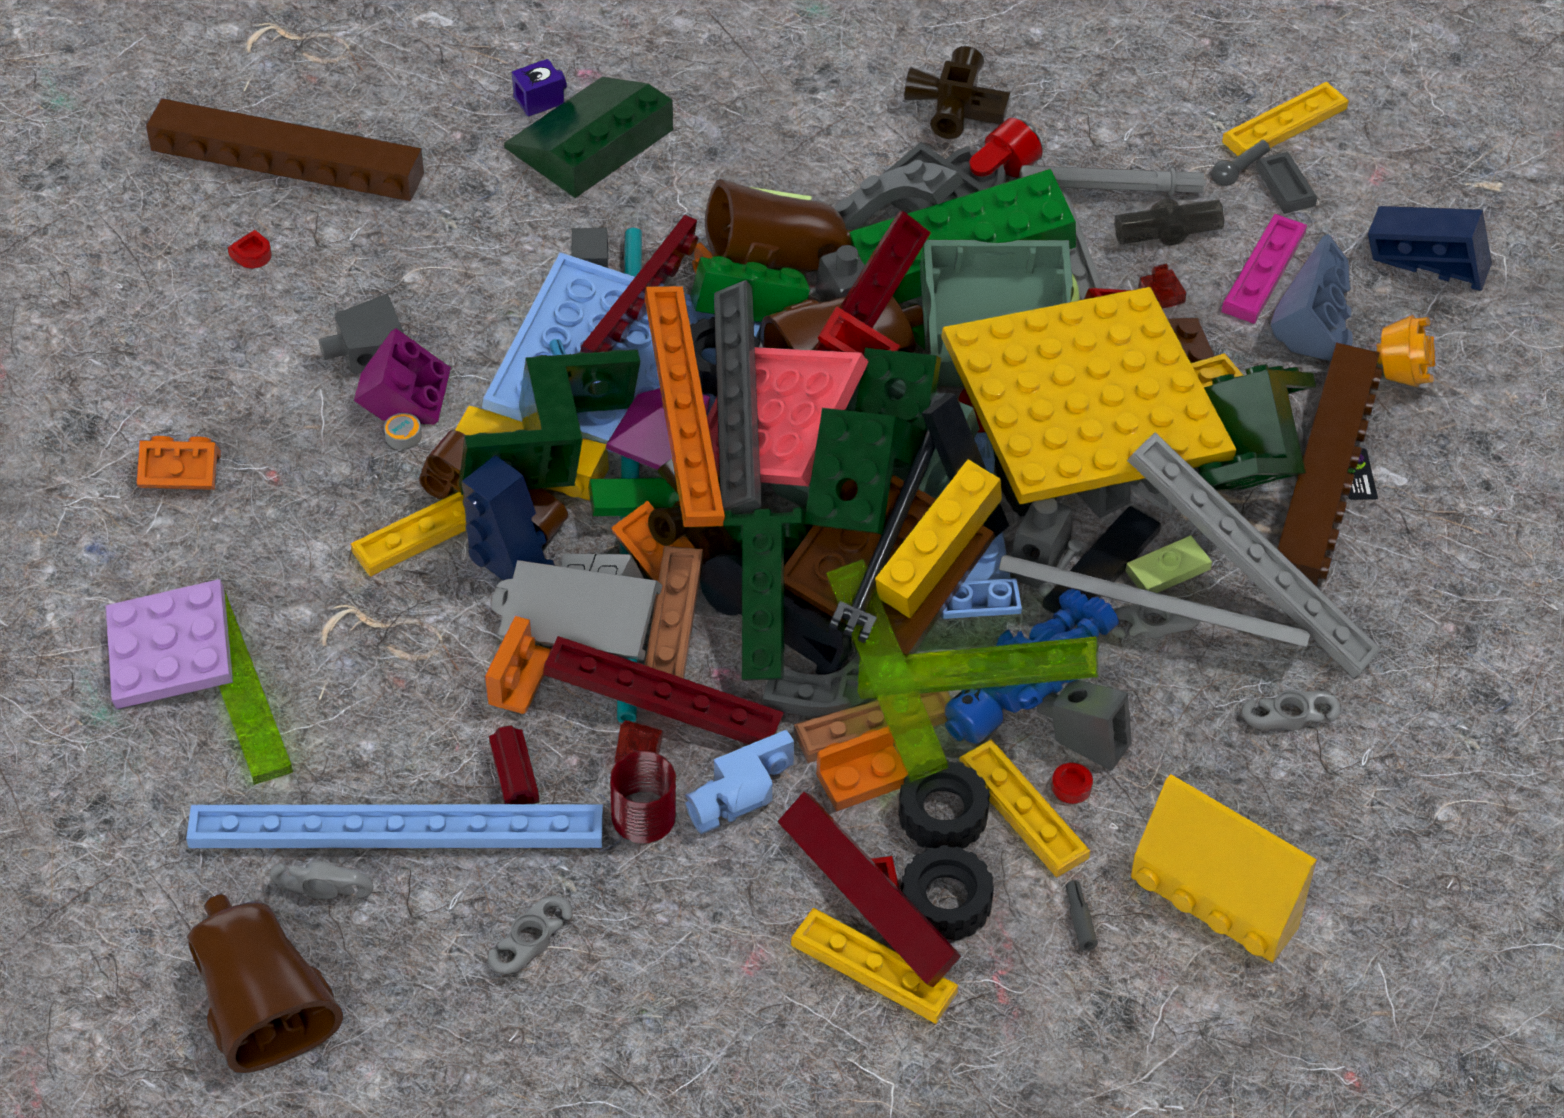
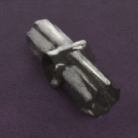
[1114,199,1225,245]

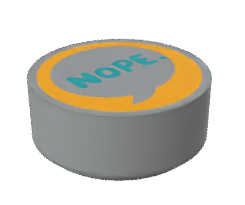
[384,413,422,449]

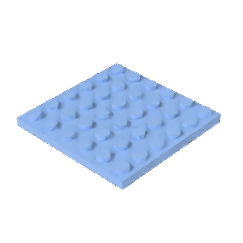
[482,252,761,455]

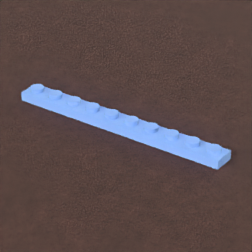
[186,804,603,848]

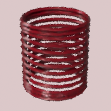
[610,751,676,843]

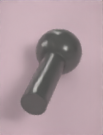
[1211,140,1270,186]

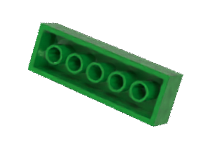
[849,169,1076,304]

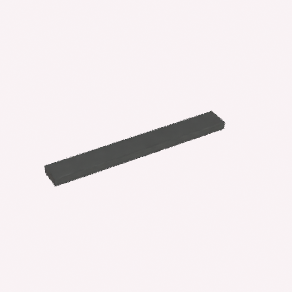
[714,280,761,514]

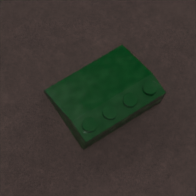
[504,77,673,198]

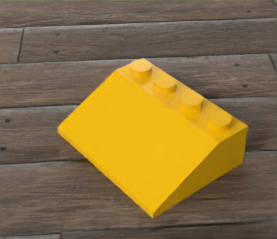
[1131,774,1317,963]

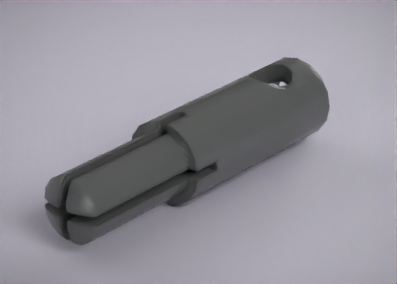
[1066,880,1098,950]

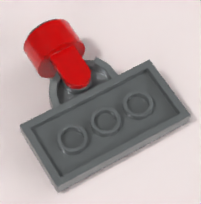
[883,117,1043,214]

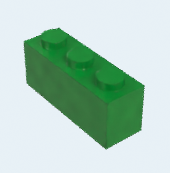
[690,256,810,322]

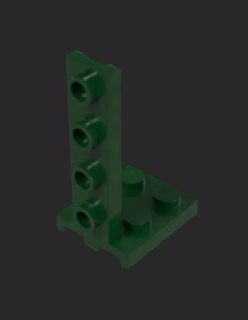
[723,507,813,681]

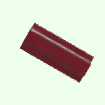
[489,725,540,804]

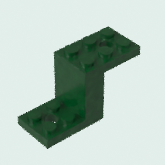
[804,348,941,535]
[459,349,641,495]
[1198,364,1316,491]

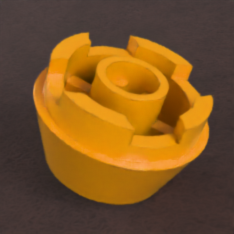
[1377,315,1435,388]

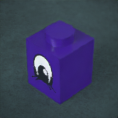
[511,59,567,117]

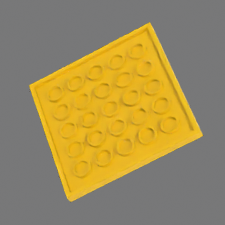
[941,287,1237,504]

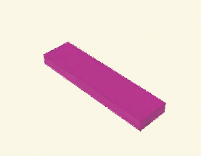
[1221,214,1307,324]

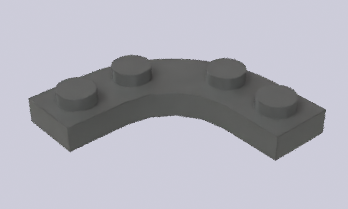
[835,160,964,230]
[763,638,898,717]

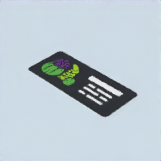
[1348,448,1378,500]

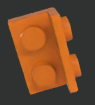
[137,436,221,490]
[611,501,695,581]
[485,616,551,714]
[816,726,909,812]

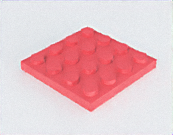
[707,347,868,487]

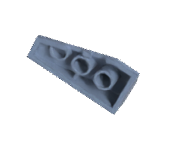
[1271,234,1353,361]

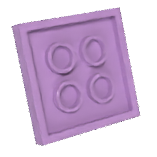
[106,579,233,709]

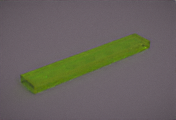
[826,559,948,782]
[218,589,293,785]
[857,636,1099,699]

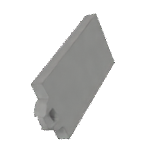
[491,560,662,661]

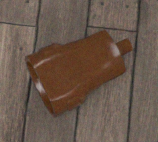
[705,179,853,272]
[760,296,923,353]
[187,894,343,1073]

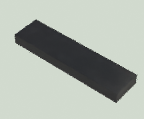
[922,393,1009,539]
[1042,506,1161,625]

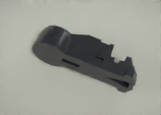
[700,549,852,675]

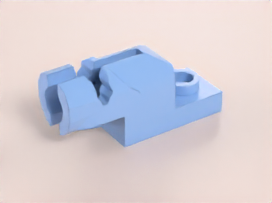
[685,729,794,834]

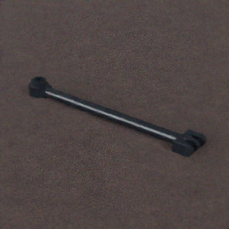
[828,393,946,644]

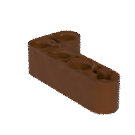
[419,430,568,546]

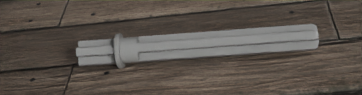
[1019,165,1206,196]

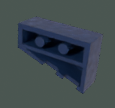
[1368,206,1492,291]
[462,455,555,580]

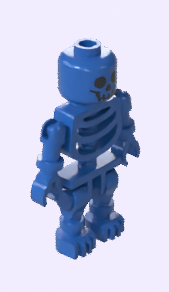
[945,588,1119,744]

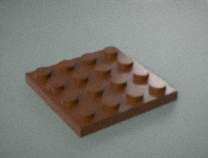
[784,474,994,661]

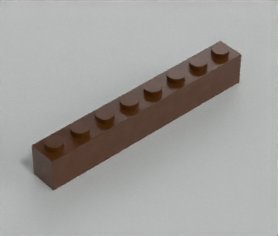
[146,98,424,201]
[1277,342,1383,587]

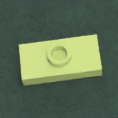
[1125,535,1212,593]

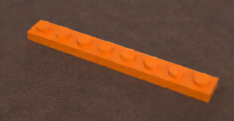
[644,286,725,527]

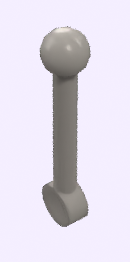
[1038,539,1083,598]

